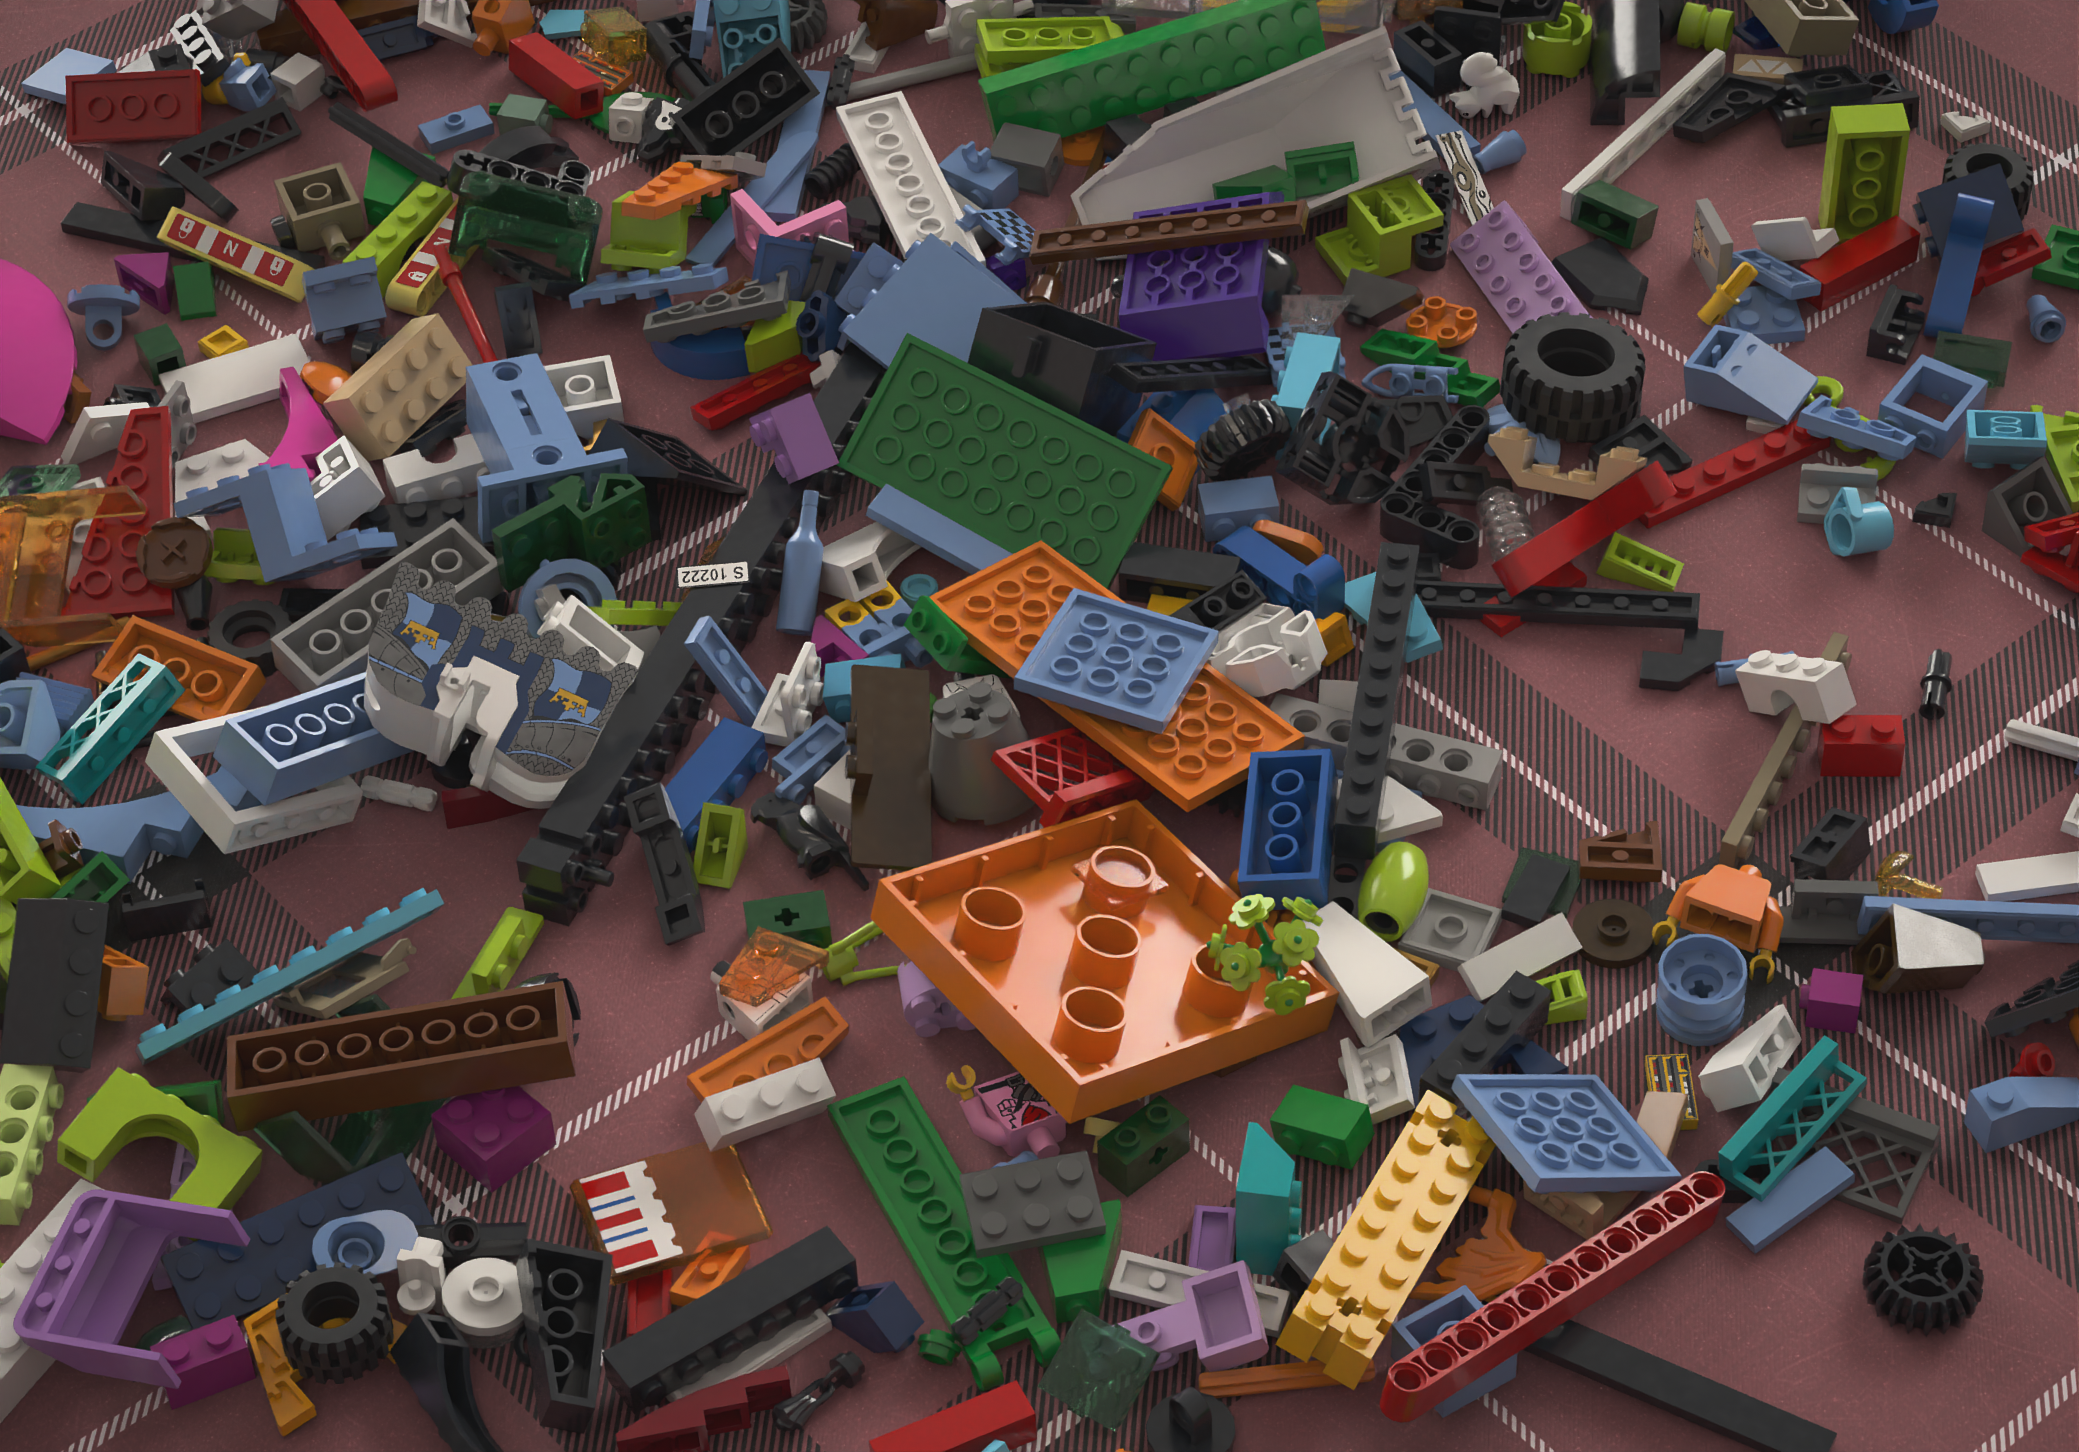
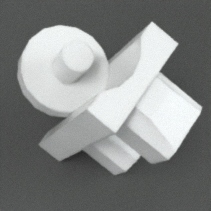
[396,1237,447,1315]

